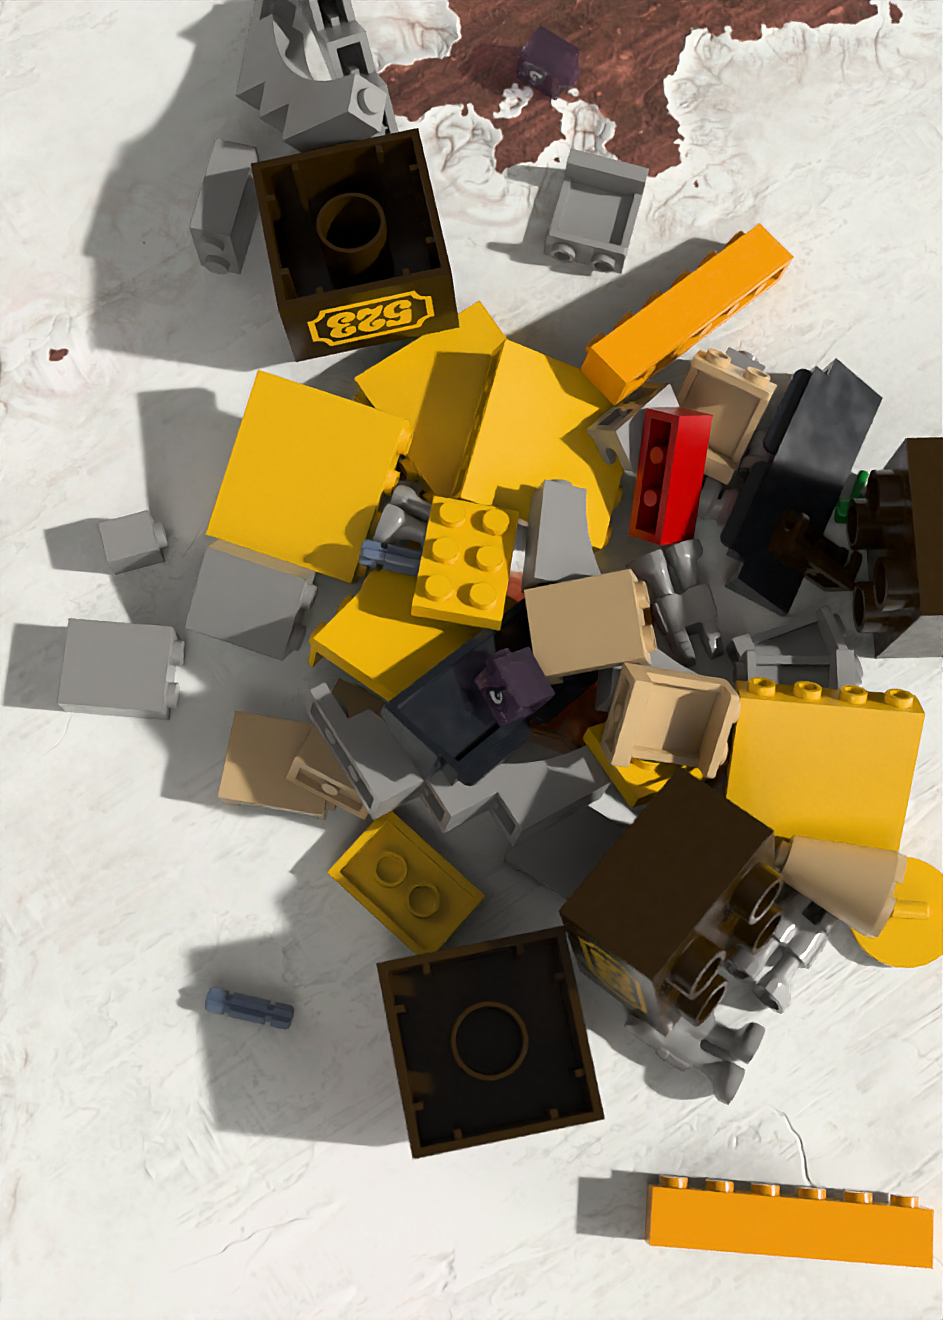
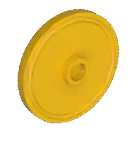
[849,857,943,968]

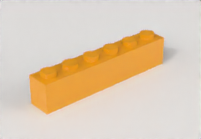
[580,223,794,406]
[644,1175,934,1269]

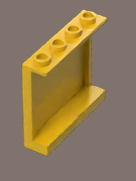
[353,300,508,504]
[450,339,625,554]
[206,370,414,584]
[308,540,518,701]
[724,677,925,853]

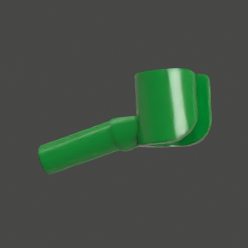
[834,470,869,524]

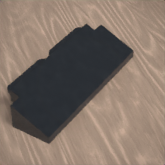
[720,358,883,617]
[380,597,598,786]

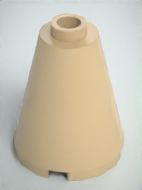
[775,835,907,939]

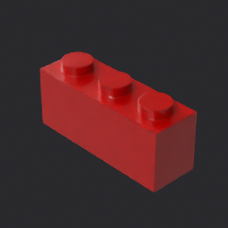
[628,407,713,545]

